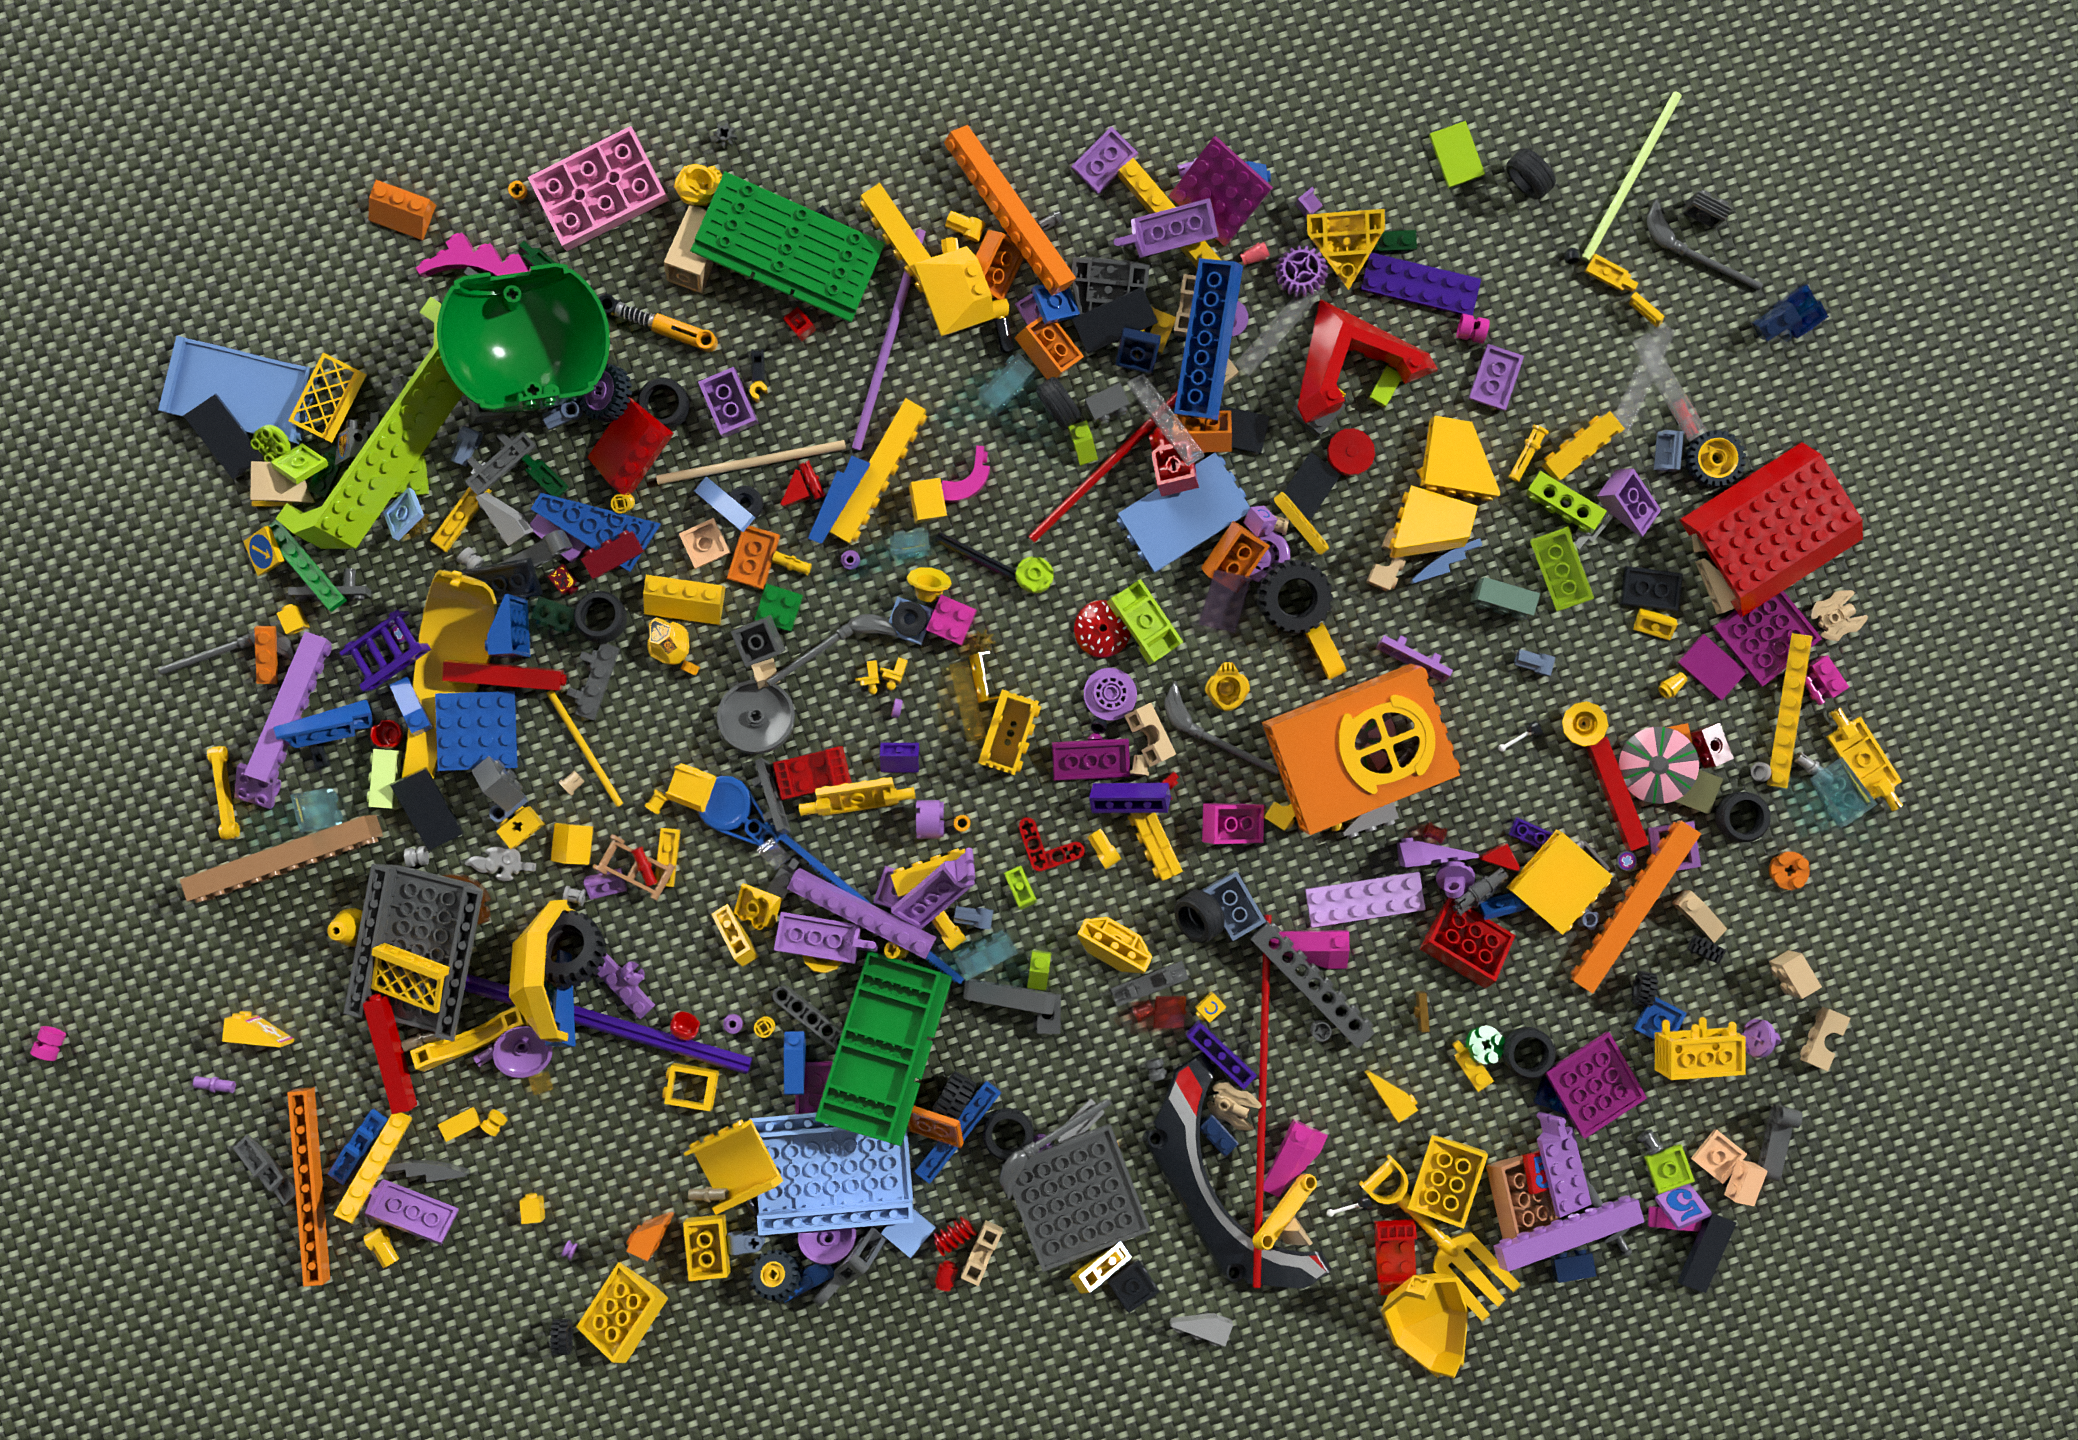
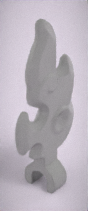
[465,847,536,881]

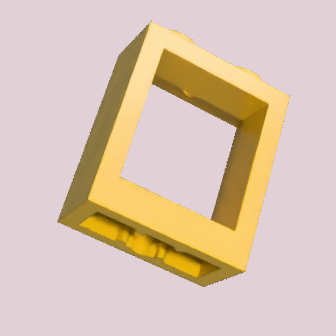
[662,1063,719,1111]

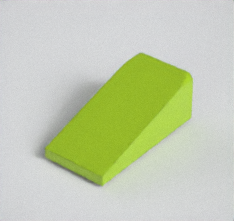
[1368,366,1401,408]
[1004,866,1037,910]

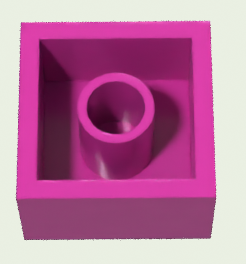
[926,595,977,646]

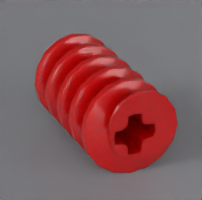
[934,1216,977,1256]

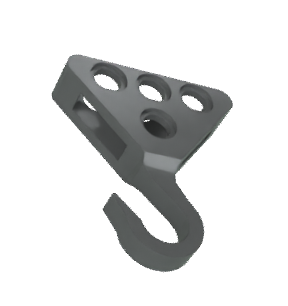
[813,1226,886,1307]

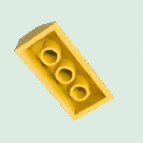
[643,575,726,625]

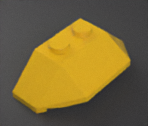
[1077,917,1152,974]

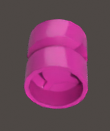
[1456,313,1490,344]
[30,1026,66,1061]

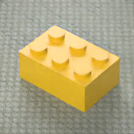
[683,1214,731,1281]

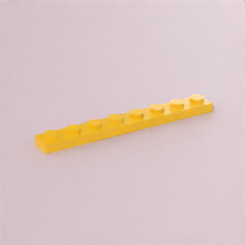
[1767,633,1813,788]

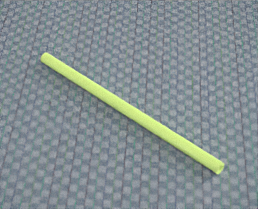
[1581,91,1682,262]

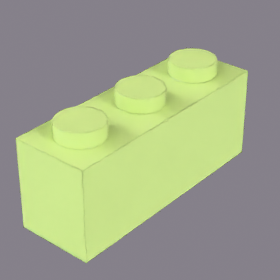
[367,749,402,808]

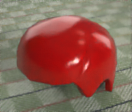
[370,720,403,749]
[670,1011,700,1041]

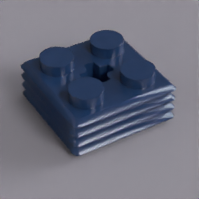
[1115,328,1161,374]

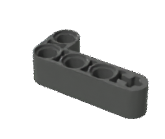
[502,530,573,569]
[1758,1104,1803,1181]

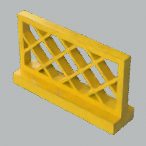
[288,353,367,443]
[371,943,450,1013]

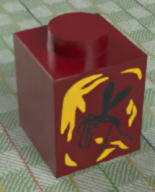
[548,564,581,596]

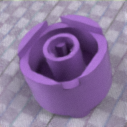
[916,800,944,839]

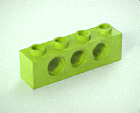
[1526,471,1607,534]

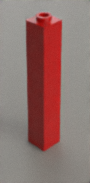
[442,660,567,691]
[1585,736,1649,851]
[362,993,418,1114]

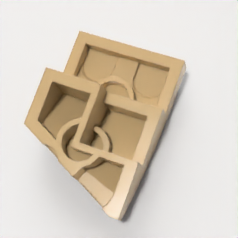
[250,461,315,503]

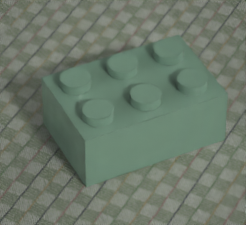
[1470,577,1540,620]

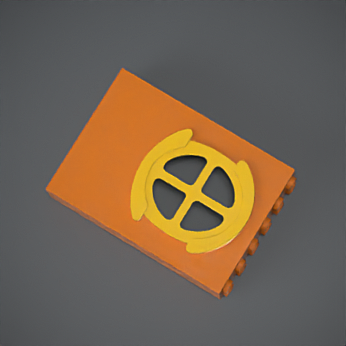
[1262,664,1460,835]

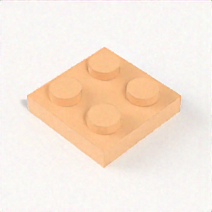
[679,518,730,569]
[1691,1129,1747,1184]

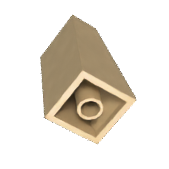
[664,205,714,293]

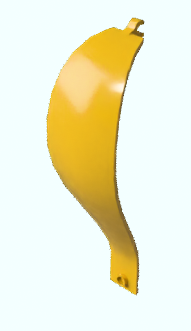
[401,570,497,779]

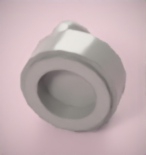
[1751,762,1771,782]

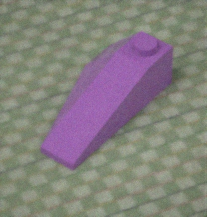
[1396,837,1479,867]

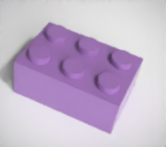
[698,367,759,438]

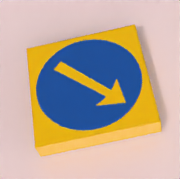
[243,526,284,576]

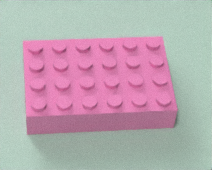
[528,126,669,251]

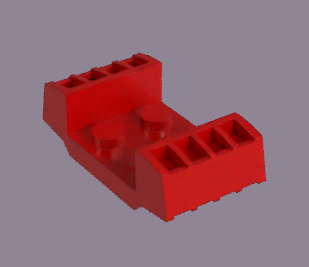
[772,746,852,800]
[1374,1219,1417,1295]

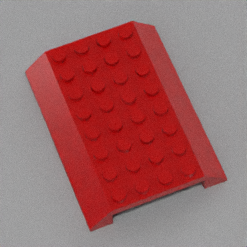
[1679,442,1863,618]

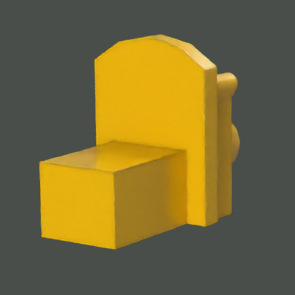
[879,657,908,690]
[855,660,880,695]

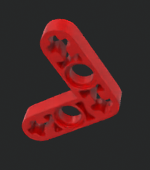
[1019,817,1085,871]

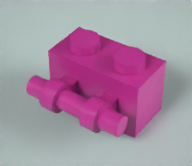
[1805,655,1849,705]

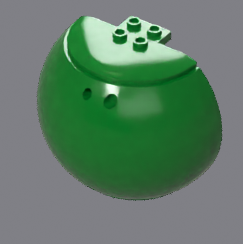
[437,263,610,413]

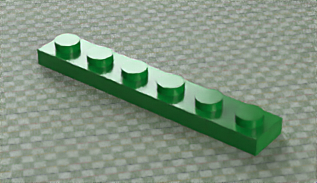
[268,520,347,612]

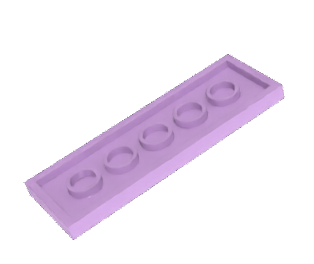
[1305,872,1425,927]

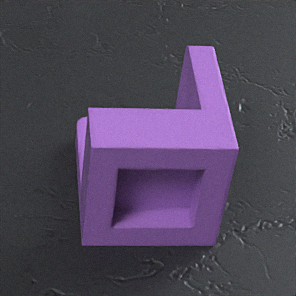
[1295,187,1323,218]

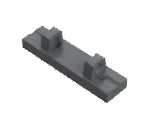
[752,758,791,834]
[1111,960,1189,1007]

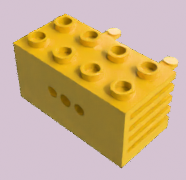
[978,689,1041,775]
[1655,1017,1746,1080]

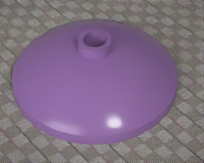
[493,1026,552,1078]
[798,1227,856,1265]

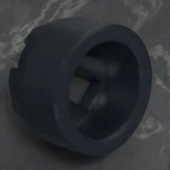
[1564,248,1581,264]
[1091,717,1107,734]

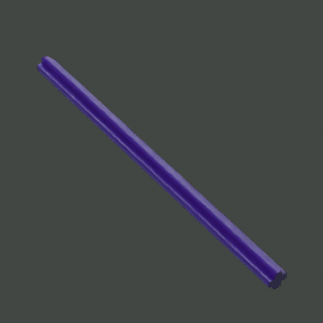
[464,974,752,1074]

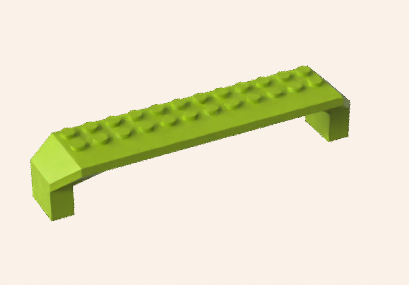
[276,297,463,549]

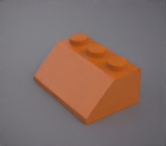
[368,180,436,241]
[976,230,1024,300]
[1015,317,1084,380]
[1174,410,1232,453]
[1201,521,1270,593]
[626,1212,674,1261]

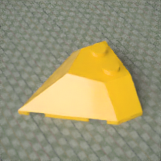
[1307,209,1385,290]

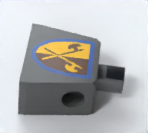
[335,420,368,467]

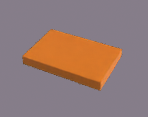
[727,526,781,590]
[908,1106,964,1148]

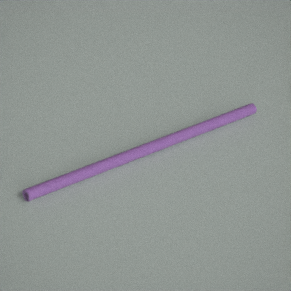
[852,229,926,451]

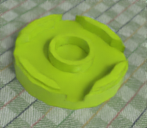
[1015,556,1054,593]

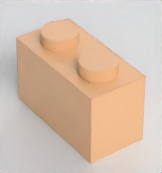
[1724,1159,1767,1206]

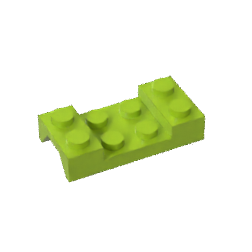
[1107,579,1183,665]

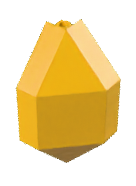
[509,899,575,1042]
[1381,1273,1469,1378]

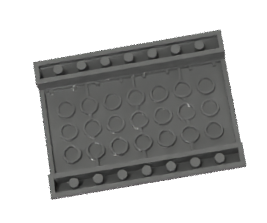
[343,864,483,1041]

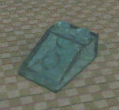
[890,528,932,561]
[1810,757,1877,828]
[290,788,343,833]

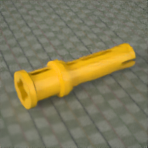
[1508,424,1549,482]

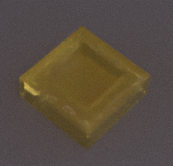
[528,1071,554,1095]

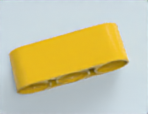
[1305,622,1347,680]

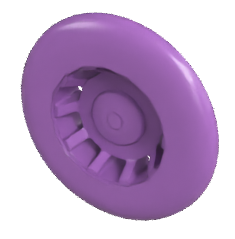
[1248,531,1290,582]
[1084,668,1137,720]

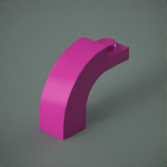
[942,445,990,503]

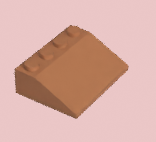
[1486,1155,1560,1239]

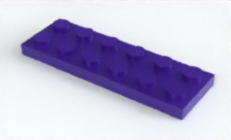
[1360,252,1481,315]

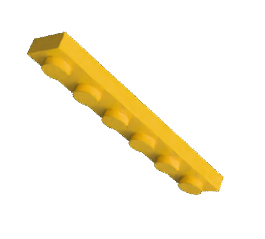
[333,1112,412,1224]

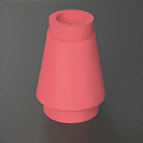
[1240,242,1270,265]

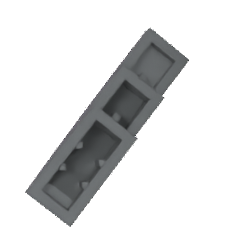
[233,1135,296,1206]
[385,1159,470,1182]

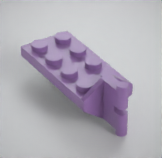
[1114,198,1219,258]
[891,848,975,929]
[774,912,878,964]
[1537,1112,1592,1218]
[364,1179,459,1245]

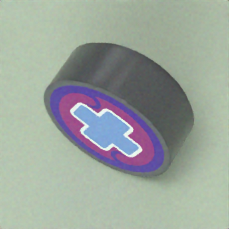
[390,625,411,643]
[1616,851,1637,871]

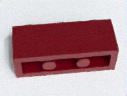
[581,530,645,579]

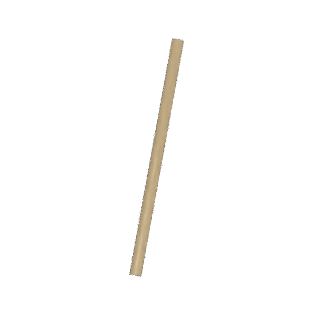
[656,440,846,485]

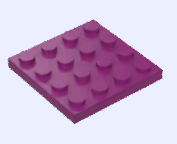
[1169,136,1273,246]
[1712,591,1822,687]
[1545,1031,1647,1139]

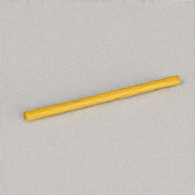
[546,690,623,807]

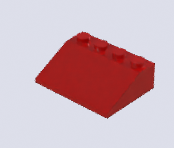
[587,397,674,495]
[1420,897,1516,989]

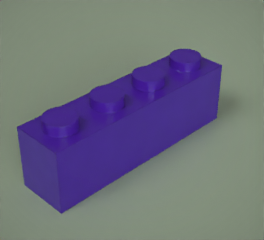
[1089,783,1171,813]
[1186,1020,1257,1089]

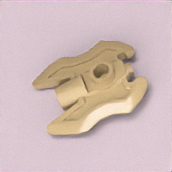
[1811,590,1868,641]
[1207,1082,1262,1131]

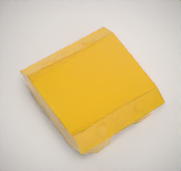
[665,763,716,812]
[734,883,783,930]

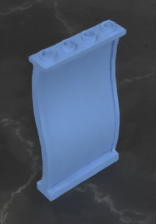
[158,336,318,444]

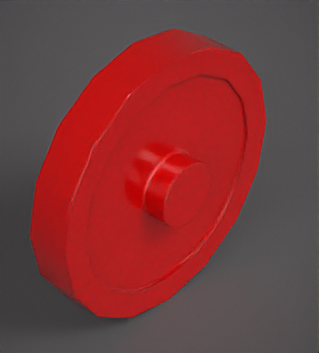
[1327,428,1375,476]

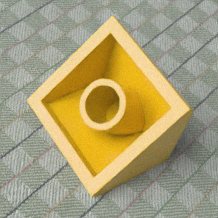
[908,478,947,524]
[551,823,593,865]

